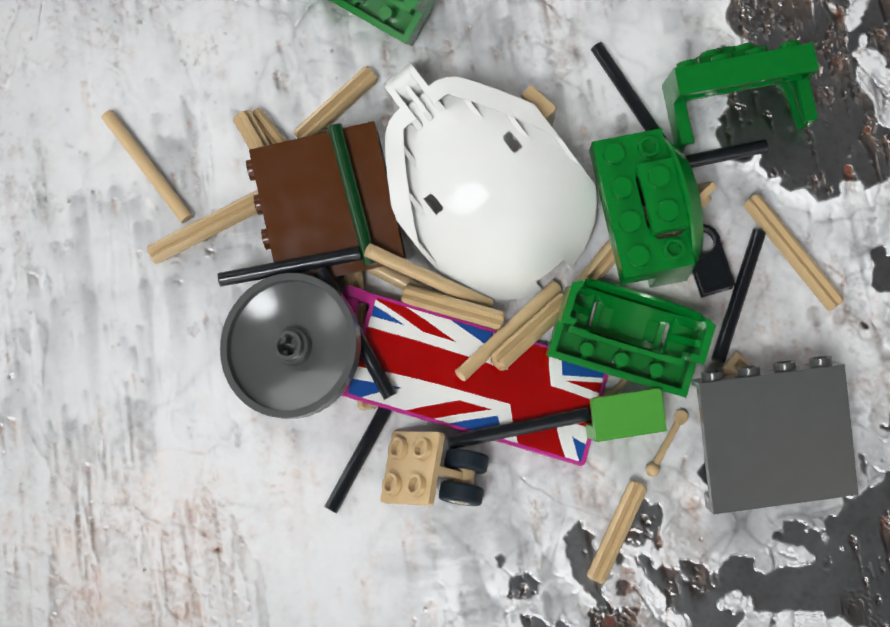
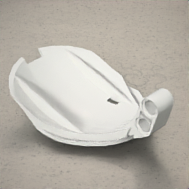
[384,62,597,302]

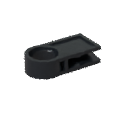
[692,224,736,298]

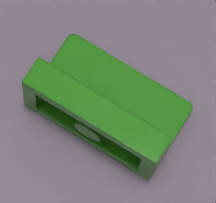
[586,388,667,442]

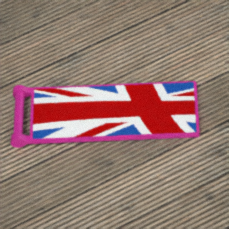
[341,286,608,466]

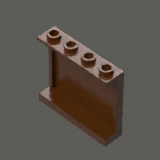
[246,121,407,278]

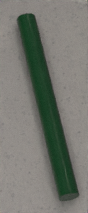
[328,123,378,266]

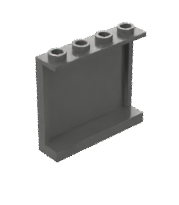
[691,356,858,514]

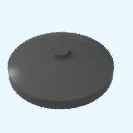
[220,273,361,419]

